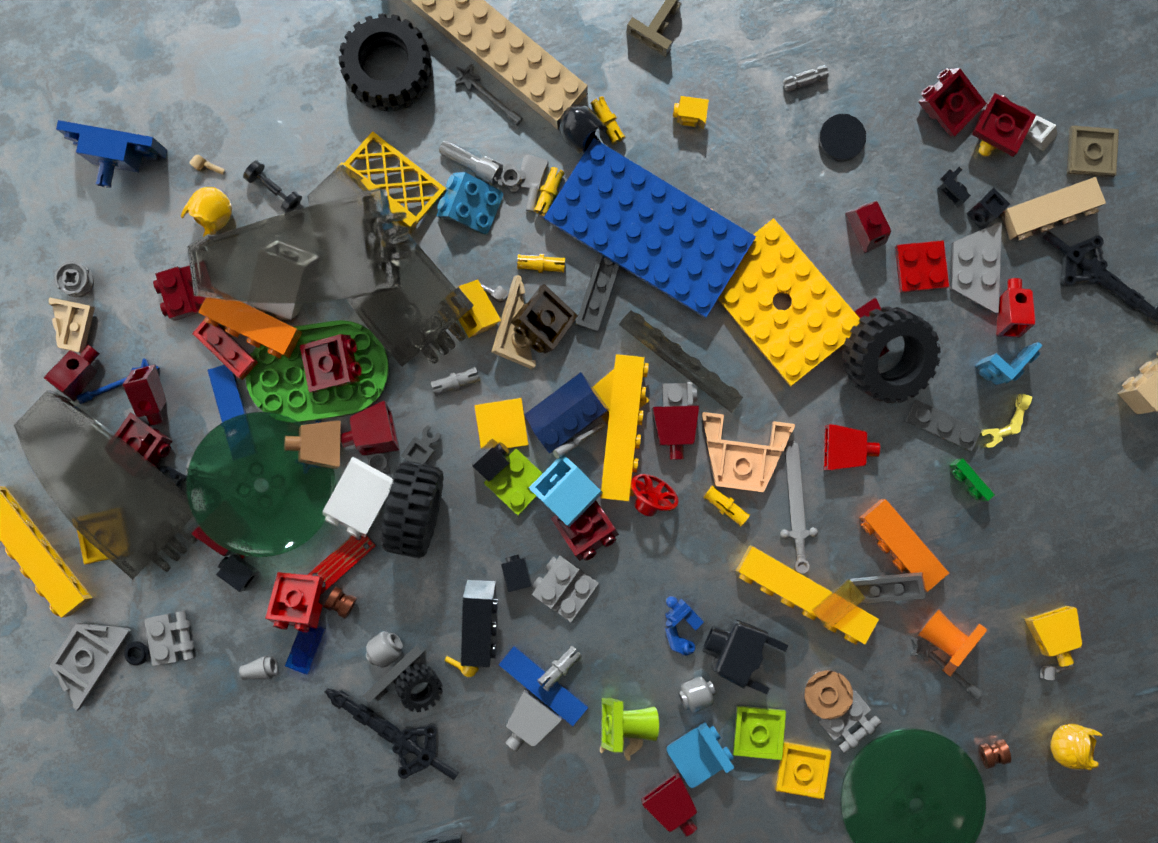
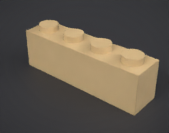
[1000,177,1106,241]

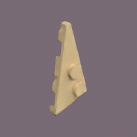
[491,275,536,369]

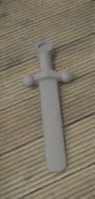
[780,441,818,574]

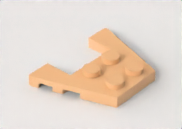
[701,412,795,492]

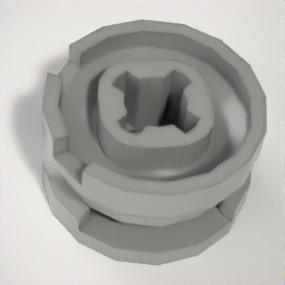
[54,261,94,298]

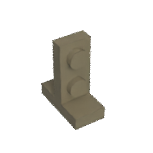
[626,0,682,57]

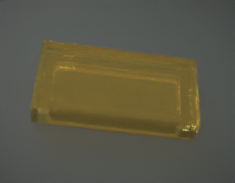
[811,579,865,630]

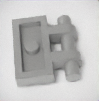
[144,611,194,666]
[817,690,882,753]

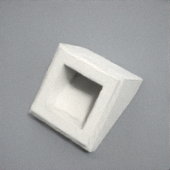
[1025,115,1057,151]

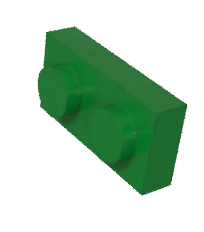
[949,458,995,501]

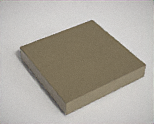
[1067,125,1119,177]

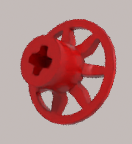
[631,474,679,517]

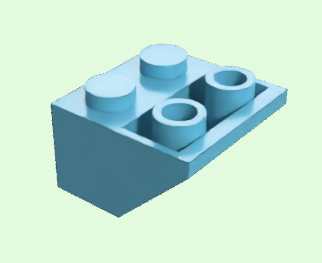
[529,455,603,527]

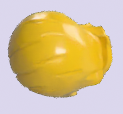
[181,187,232,238]
[1050,724,1102,771]

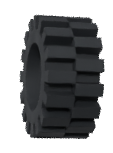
[395,664,443,712]

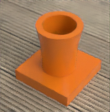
[918,609,987,676]

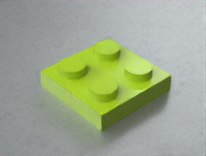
[483,449,543,515]
[733,705,786,760]

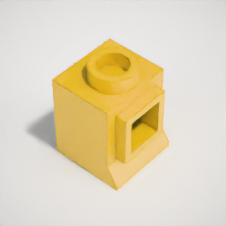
[673,96,709,129]

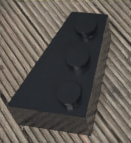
[461,580,498,667]

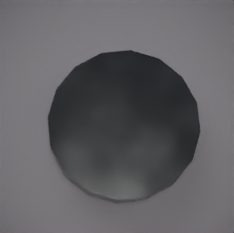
[819,114,866,161]

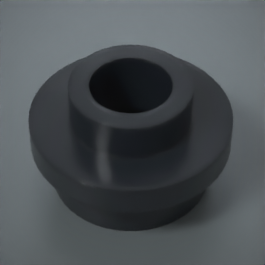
[124,641,149,666]

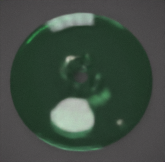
[186,412,336,557]
[840,728,986,843]

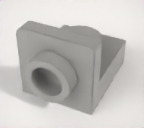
[662,382,697,407]

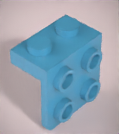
[436,172,503,234]
[975,342,1042,385]
[666,722,734,788]

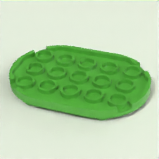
[245,320,389,423]

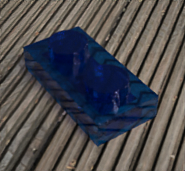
[285,625,326,675]

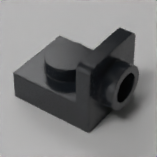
[937,167,971,208]
[967,188,1010,229]

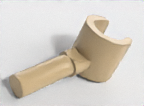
[189,155,225,175]

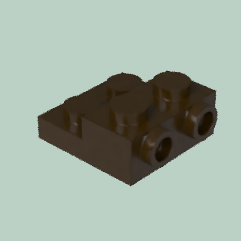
[511,284,578,354]

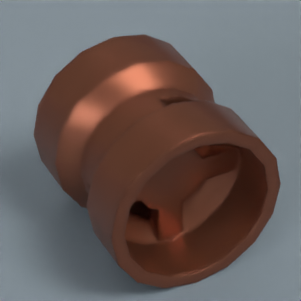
[324,586,357,619]
[978,739,1012,769]

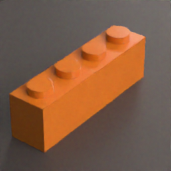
[198,287,302,359]
[859,499,949,592]

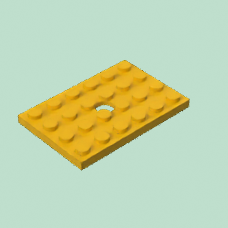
[717,218,860,387]

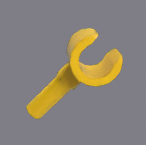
[445,656,479,677]

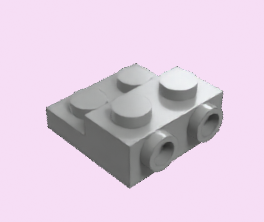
[531,555,599,622]

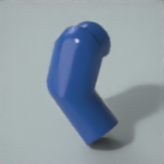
[665,626,695,656]

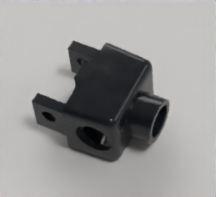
[702,619,789,695]

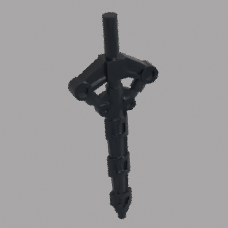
[1043,231,1158,324]
[324,688,459,780]

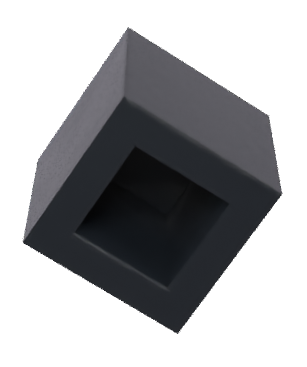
[472,438,510,481]
[216,554,259,592]
[501,554,532,592]

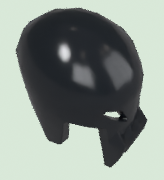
[559,105,608,154]

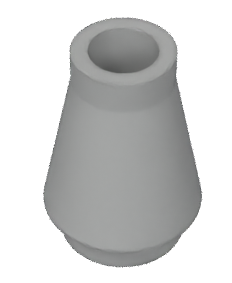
[239,655,278,680]

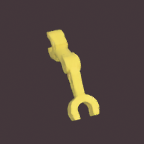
[980,394,1032,448]

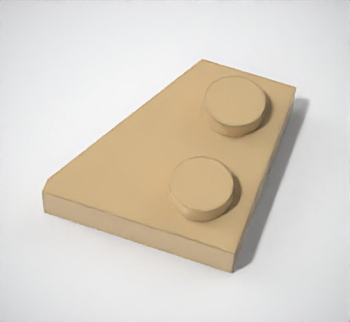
[49,297,95,353]

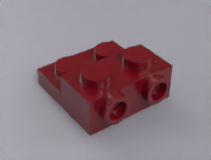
[918,68,987,137]
[972,93,1036,157]
[153,261,214,321]
[300,334,362,392]
[103,412,173,481]
[551,500,619,561]

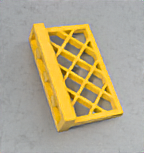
[336,131,446,235]

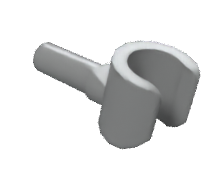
[481,284,508,302]
[1040,664,1074,680]

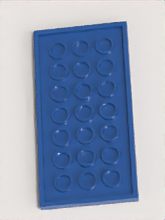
[544,138,756,319]

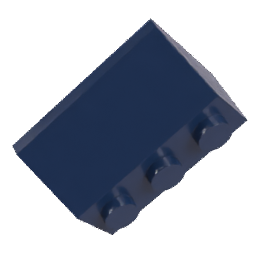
[524,372,609,454]

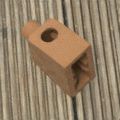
[284,421,341,469]

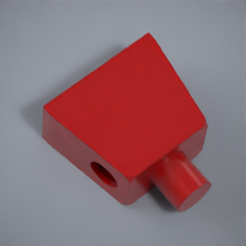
[996,278,1035,338]
[823,424,880,471]

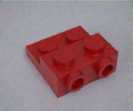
[265,572,324,632]

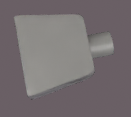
[506,688,562,752]

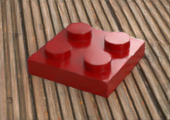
[895,240,949,293]

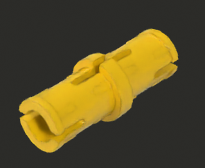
[590,96,626,145]
[533,167,565,216]
[517,254,565,273]
[703,485,750,527]

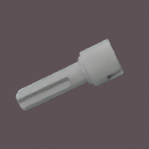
[439,141,503,186]

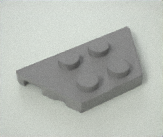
[950,223,1002,314]
[49,623,131,710]

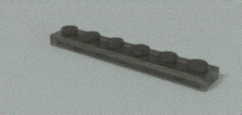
[619,310,743,413]

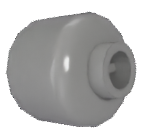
[366,631,403,668]
[678,677,716,713]

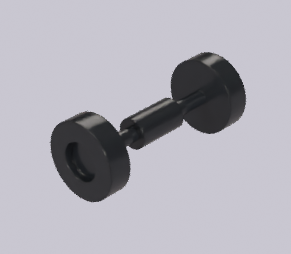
[243,160,302,214]

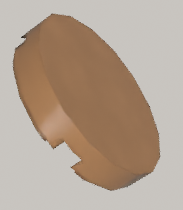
[804,670,853,720]

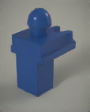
[665,596,704,631]

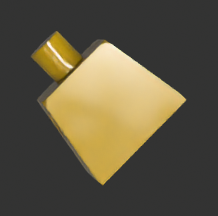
[1024,606,1082,667]

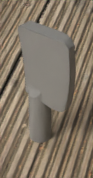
[520,155,549,212]
[553,422,605,459]

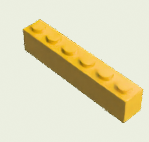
[600,354,649,501]
[0,486,92,618]
[735,546,879,645]

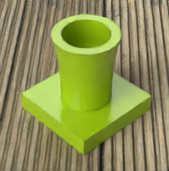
[601,698,659,752]

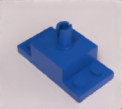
[56,120,167,188]

